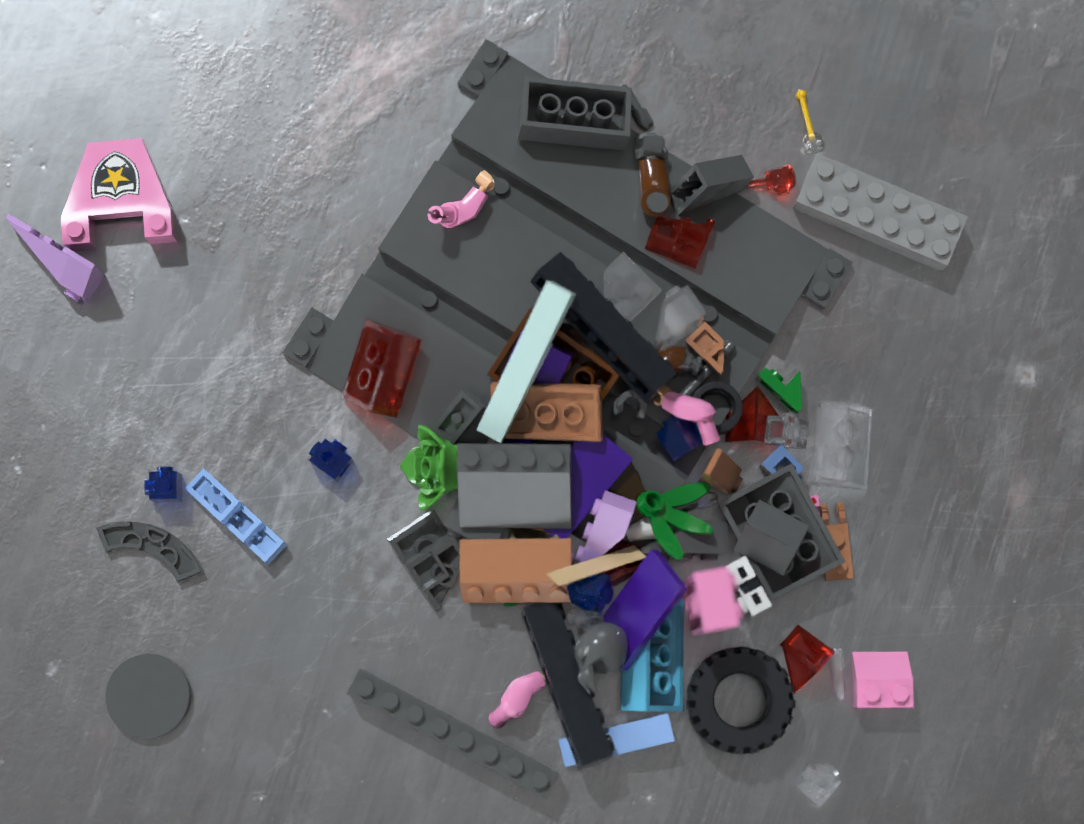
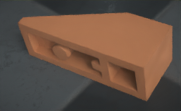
[698,448,743,496]

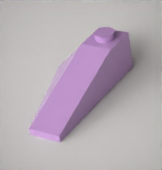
[6,214,105,302]

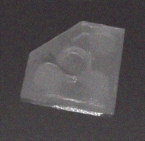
[603,252,662,322]

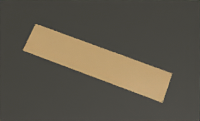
[547,545,646,586]

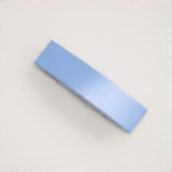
[185,468,287,565]
[558,713,675,767]

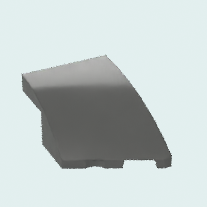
[387,509,460,611]

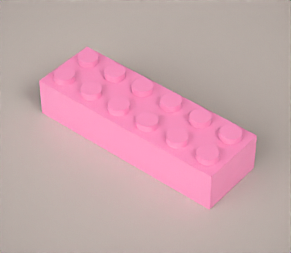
[683,567,743,637]

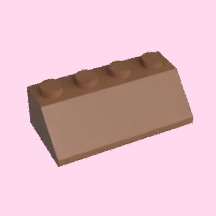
[460,538,576,603]

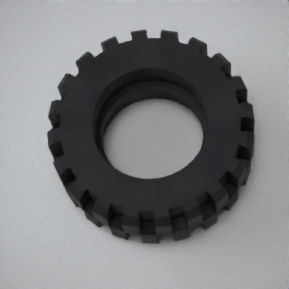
[686,646,796,754]

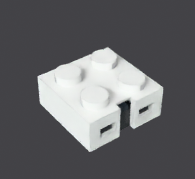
[726,556,772,616]

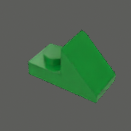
[755,367,802,416]

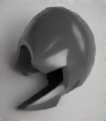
[575,622,628,694]

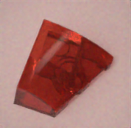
[645,217,715,269]

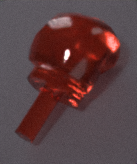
[749,165,796,195]

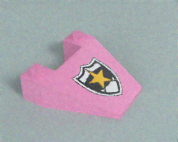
[61,138,177,251]

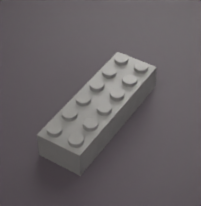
[792,153,968,272]

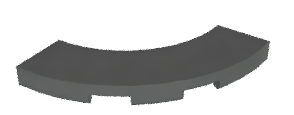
[96,521,204,583]

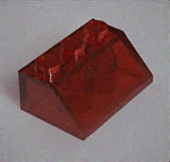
[341,319,422,418]

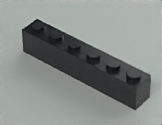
[530,251,677,403]
[521,602,615,771]

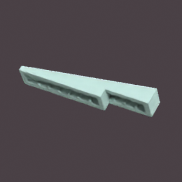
[477,281,576,443]

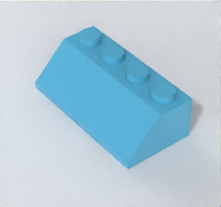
[621,600,684,711]

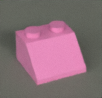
[851,652,914,708]

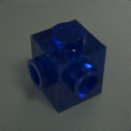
[656,415,703,461]
[309,438,354,482]
[144,466,182,502]
[567,573,614,614]

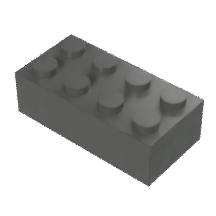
[517,76,632,151]

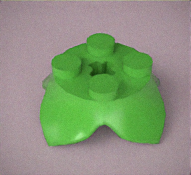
[400,425,458,510]

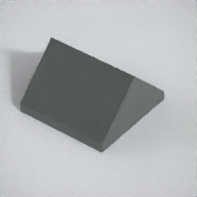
[734,500,809,575]

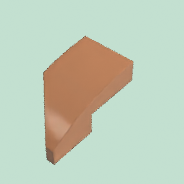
[685,322,725,375]

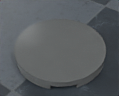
[105,654,191,738]

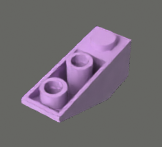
[574,491,637,563]

